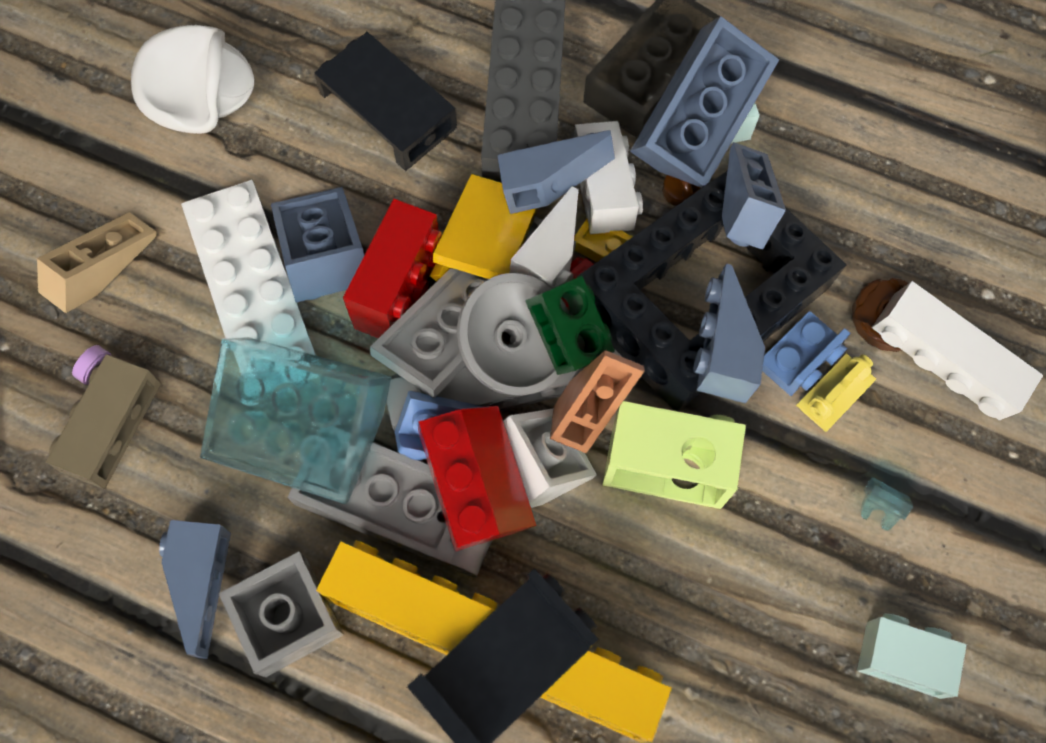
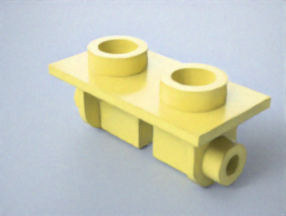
[796,353,876,432]

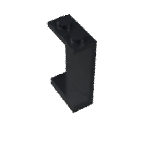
[314,32,457,171]
[406,569,599,743]

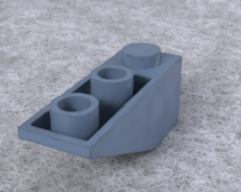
[497,130,615,214]
[693,264,765,403]

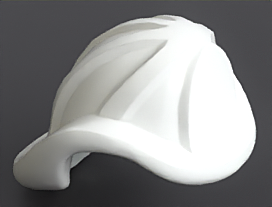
[131,25,254,134]

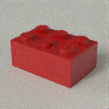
[343,199,442,338]

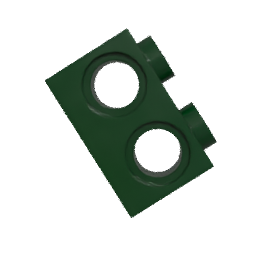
[525,276,615,375]

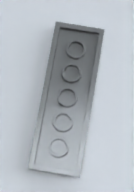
[370,216,576,398]

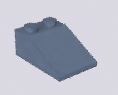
[271,187,364,302]

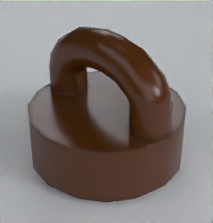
[662,175,700,206]

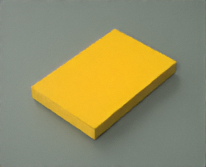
[433,174,538,279]

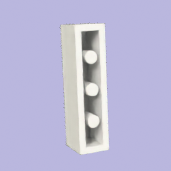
[872,281,1043,420]

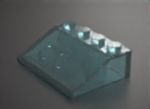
[200,337,391,504]

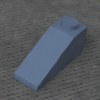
[722,142,786,250]
[159,520,231,659]

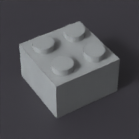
[219,552,344,677]

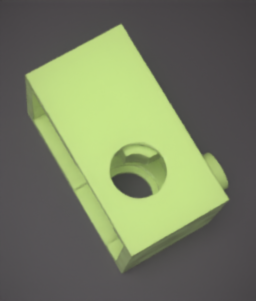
[602,401,746,509]

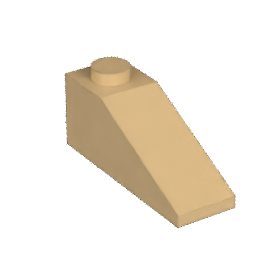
[37,212,156,313]

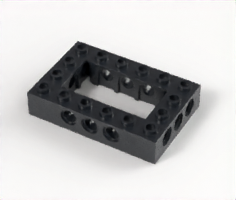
[577,171,847,412]

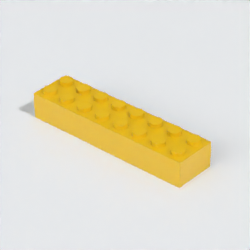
[316,540,672,743]

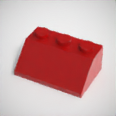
[418,406,537,552]

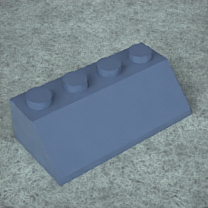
[630,16,779,188]

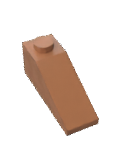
[550,350,644,453]

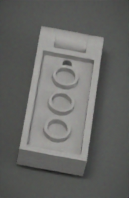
[288,423,491,577]

